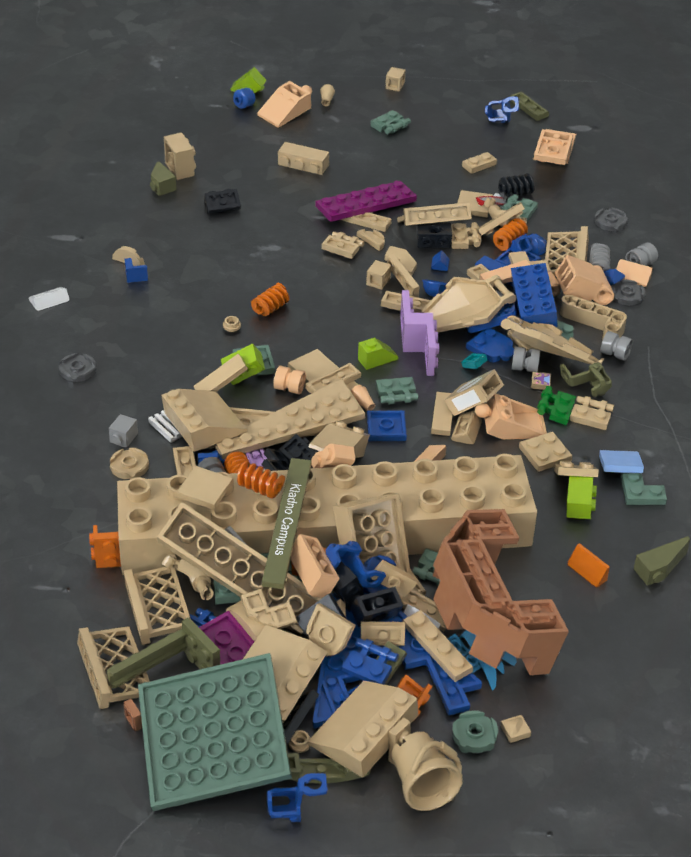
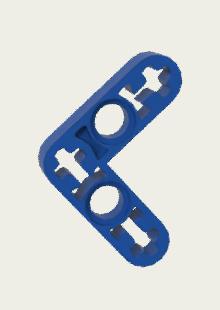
[466,301,517,333]

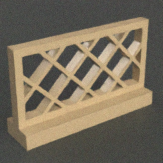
[397,202,471,226]
[545,226,589,276]
[123,565,190,645]
[77,626,150,709]

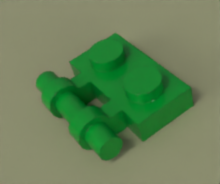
[537,386,576,425]

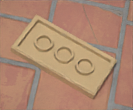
[288,349,358,391]

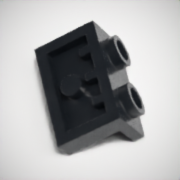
[204,189,241,214]
[279,434,317,461]

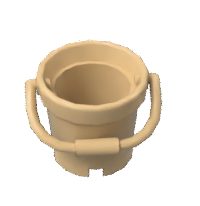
[392,732,463,811]

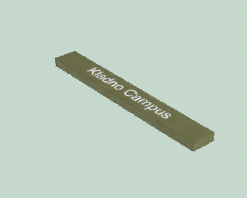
[262,458,311,589]

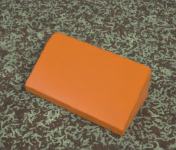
[568,543,610,587]

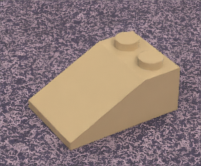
[309,421,370,458]

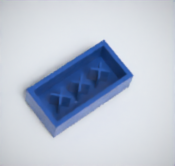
[511,263,558,327]

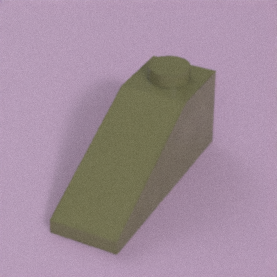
[634,536,690,586]

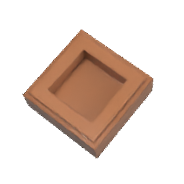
[124,699,142,731]

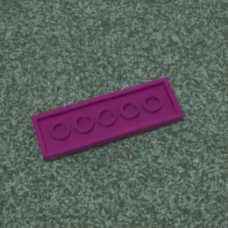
[315,181,417,222]

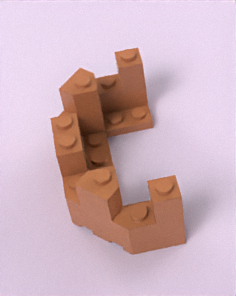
[432,509,569,675]

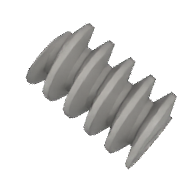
[589,243,611,271]

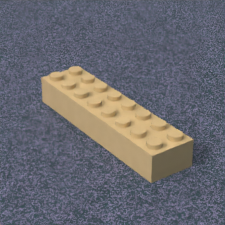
[157,502,323,637]

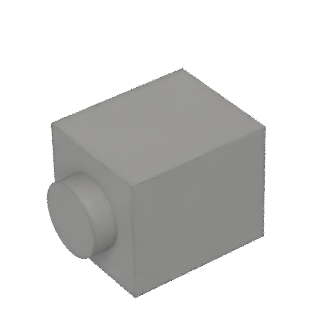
[108,414,138,448]

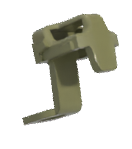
[560,362,612,397]

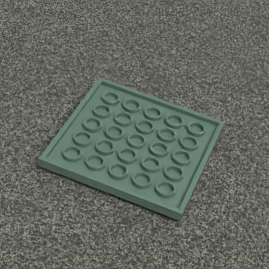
[138,653,292,811]

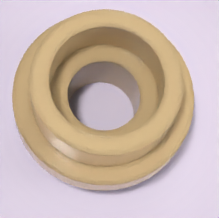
[223,316,241,332]
[288,730,311,753]

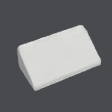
[29,287,69,311]

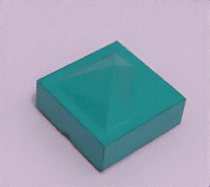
[461,353,487,369]

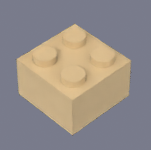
[164,133,196,180]

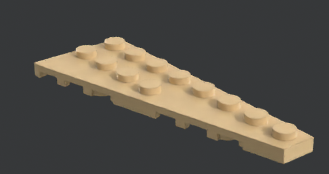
[215,379,365,460]

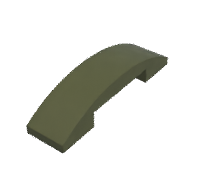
[288,753,370,783]

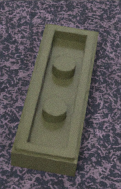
[510,92,549,121]

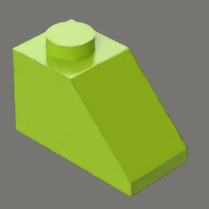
[230,67,266,93]
[358,337,398,370]

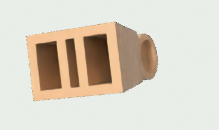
[555,255,614,305]

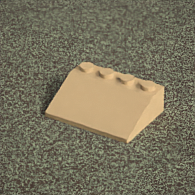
[161,389,247,452]
[333,493,411,590]
[243,625,328,723]
[308,681,418,778]

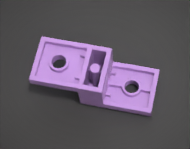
[400,290,439,376]

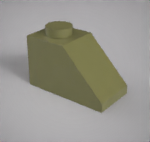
[150,161,176,196]

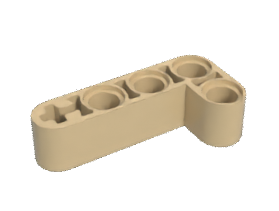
[560,295,627,340]

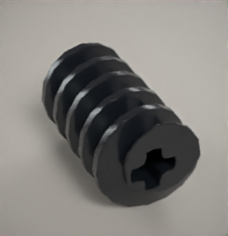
[498,173,535,198]

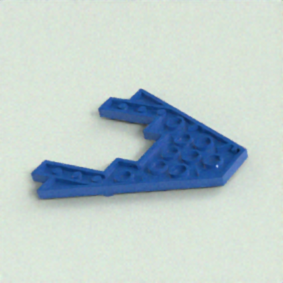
[313,590,482,728]

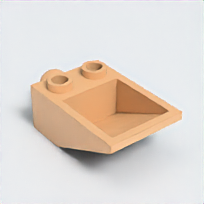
[257,81,312,128]
[475,394,547,440]

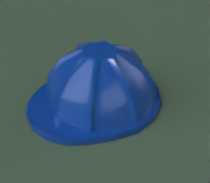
[527,233,547,256]
[422,279,447,297]

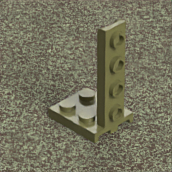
[107,617,220,688]

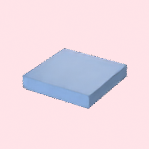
[599,450,644,473]

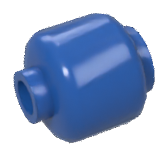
[233,87,255,109]

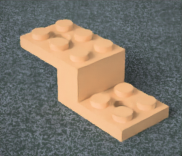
[533,129,576,165]

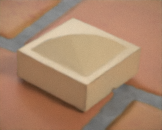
[500,715,531,743]

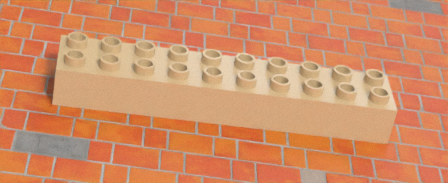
[117,454,537,575]

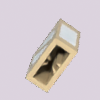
[444,369,504,416]

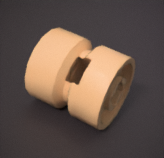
[274,366,306,395]

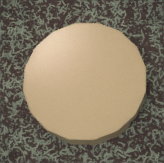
[110,448,149,479]

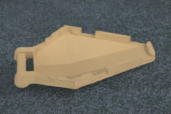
[421,275,516,332]
[501,315,604,365]

